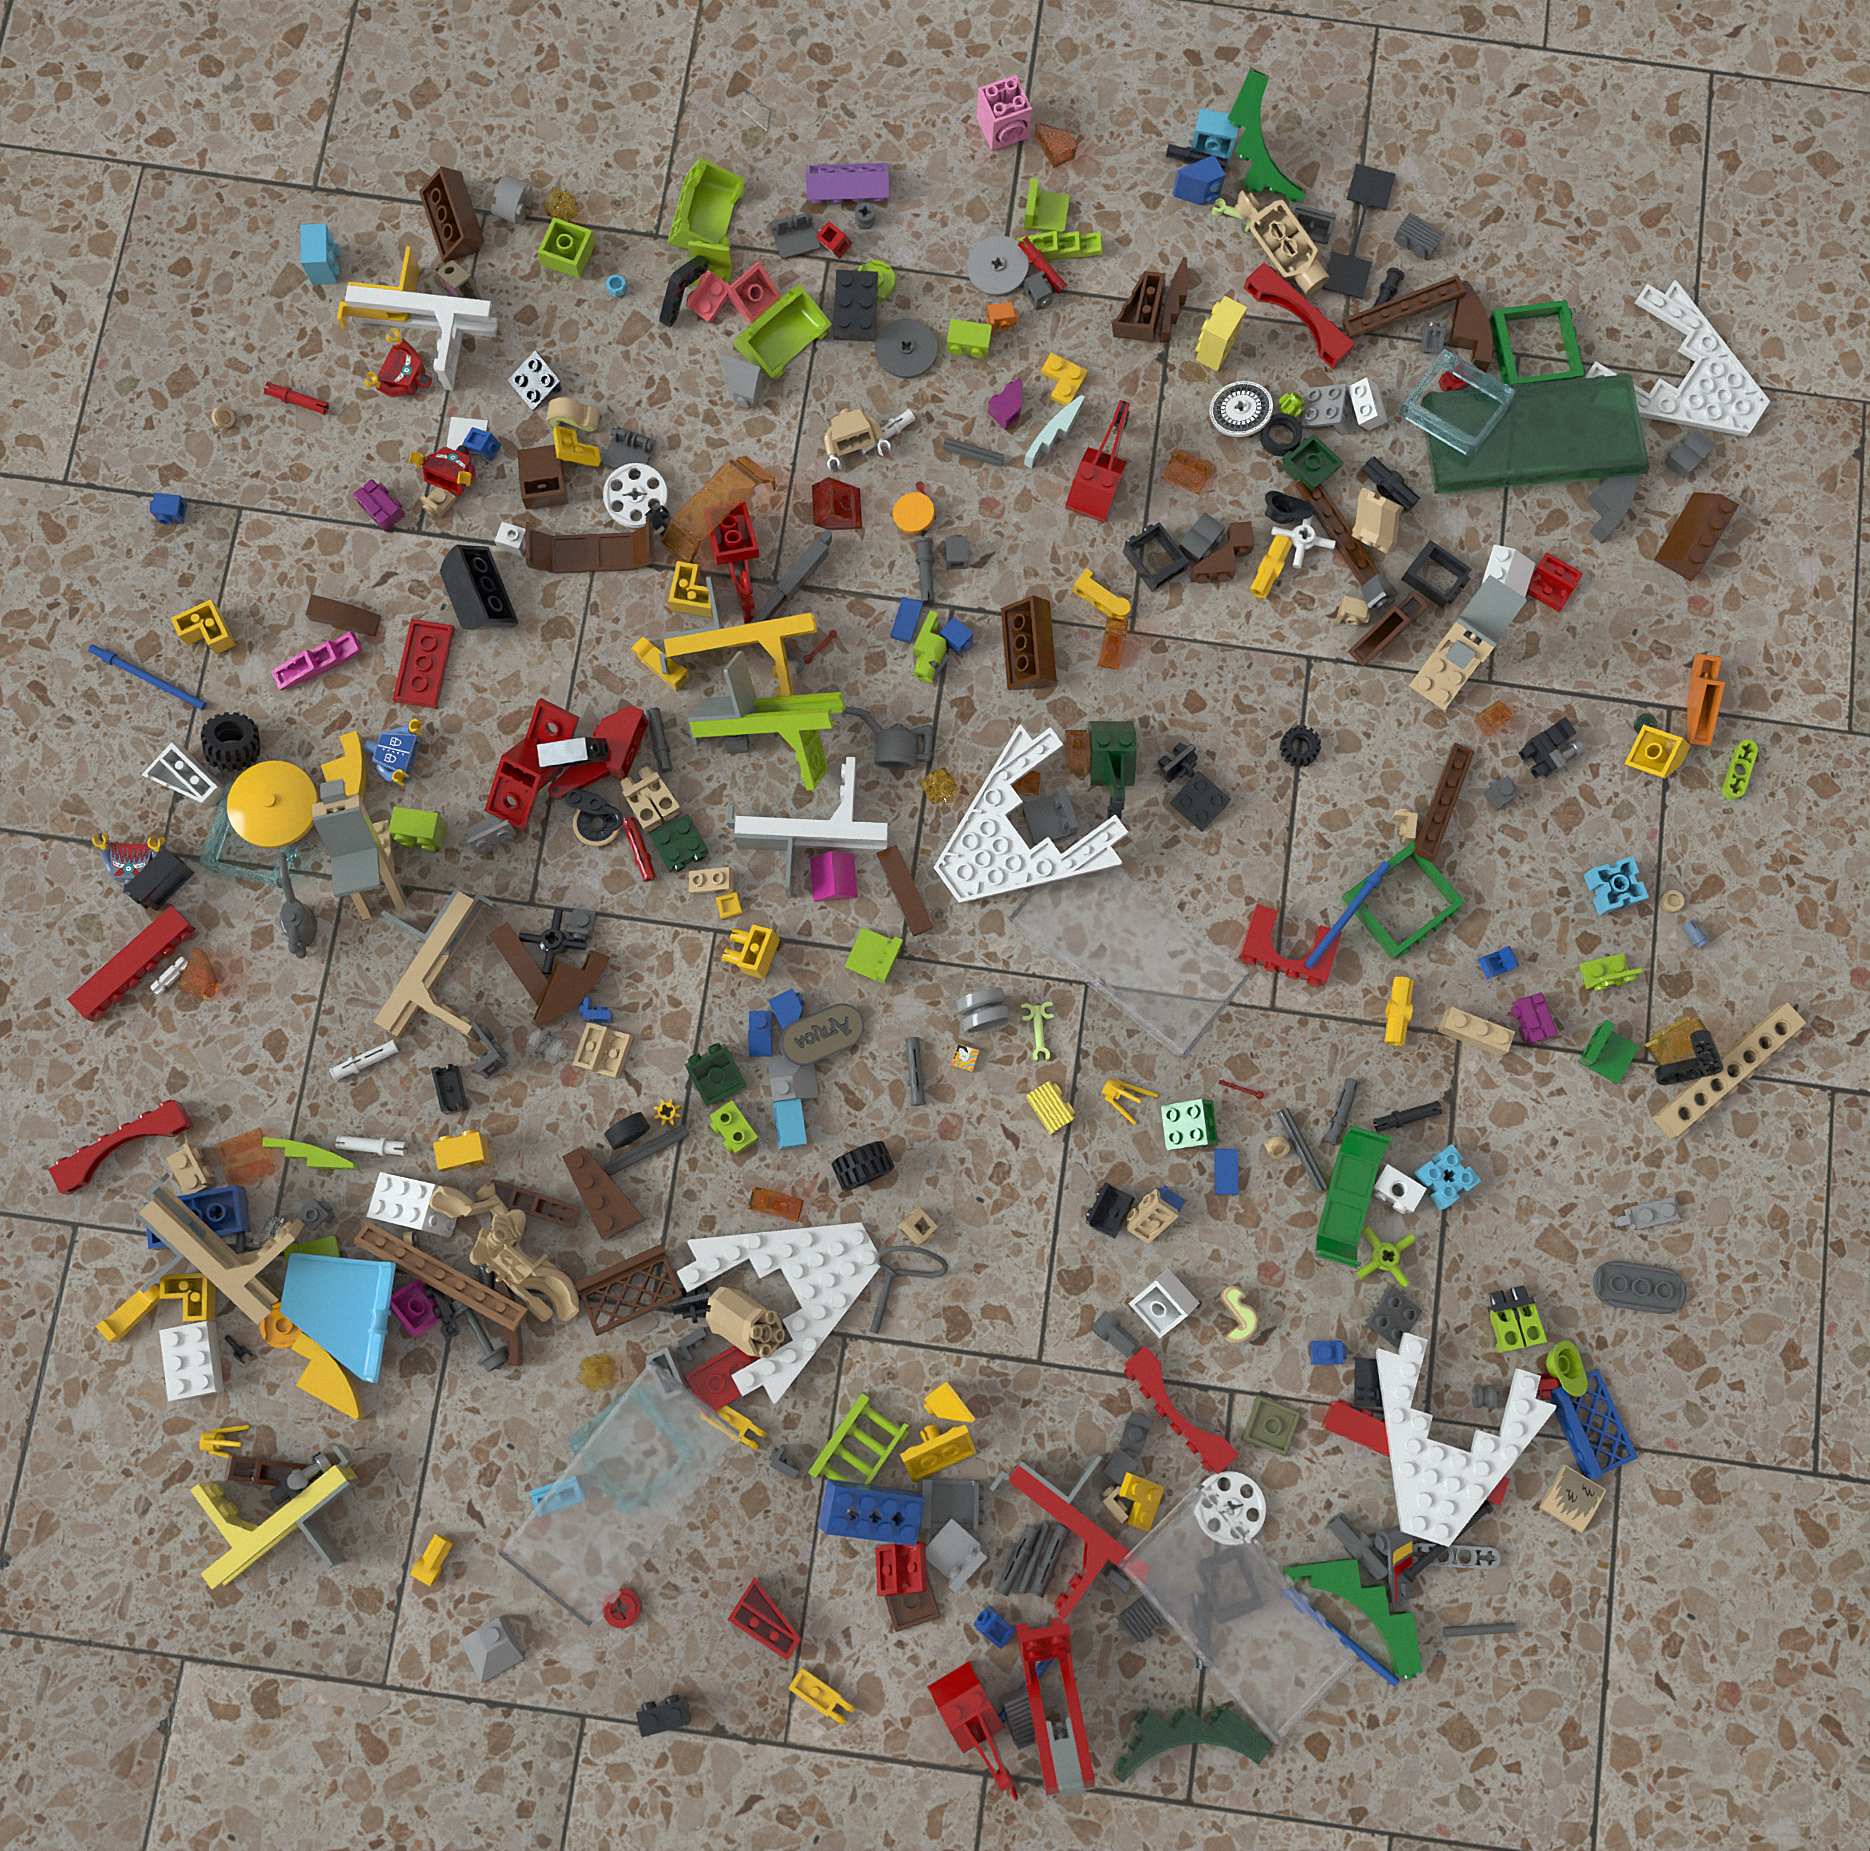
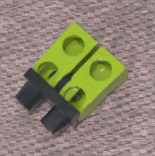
[1487,1285,1547,1353]

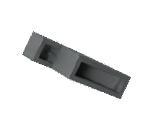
[1586,453,1640,543]

